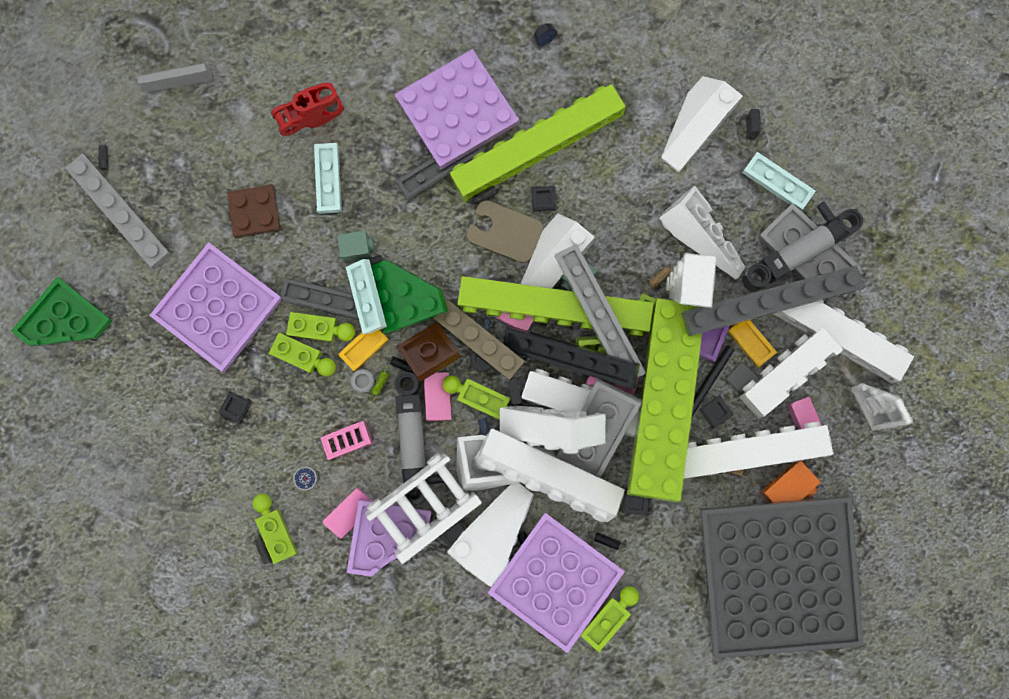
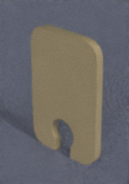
[467,200,543,263]

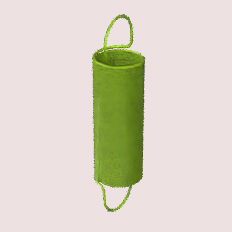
[369,366,391,401]

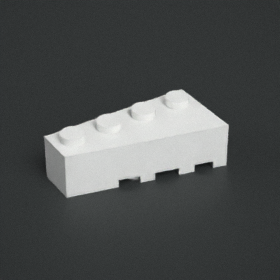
[666,254,716,307]
[739,328,844,419]
[500,405,606,454]

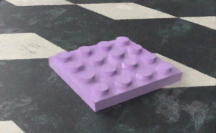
[394,49,520,169]
[149,242,281,372]
[488,513,625,653]

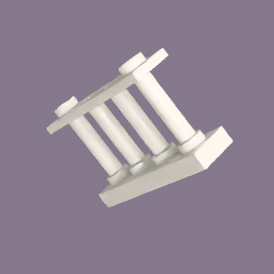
[365,453,482,564]

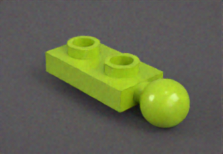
[286,312,355,343]
[268,333,336,377]
[442,375,510,420]
[252,493,298,564]
[580,586,639,652]

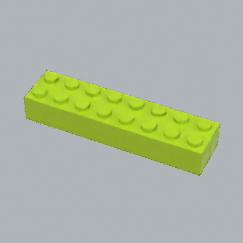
[627,298,702,503]

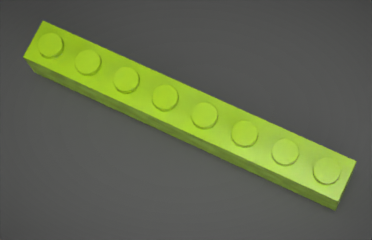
[450,84,626,203]
[458,276,654,337]

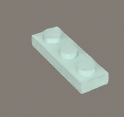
[314,143,342,214]
[743,152,816,211]
[346,259,387,334]

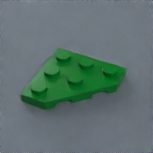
[371,260,448,334]
[11,277,113,347]

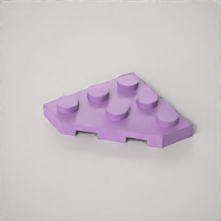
[347,499,431,577]

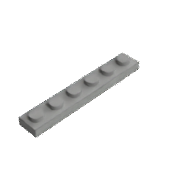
[65,153,171,269]
[554,244,646,378]

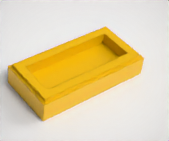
[728,320,777,368]
[338,330,389,372]

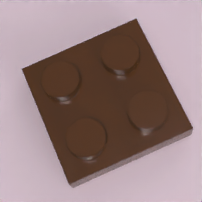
[227,184,281,238]
[397,322,461,382]

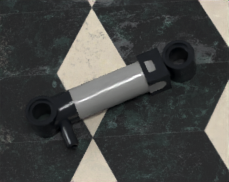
[742,202,863,292]
[394,372,445,505]

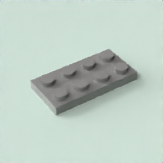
[758,203,862,303]
[555,378,642,478]

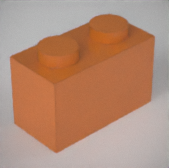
[759,460,821,503]

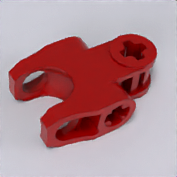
[271,82,344,136]

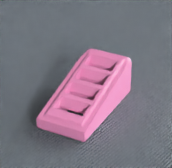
[321,421,373,460]

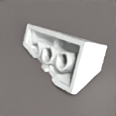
[661,76,742,173]
[659,186,745,279]
[521,214,595,289]
[851,383,912,431]
[456,435,556,492]
[447,483,534,587]

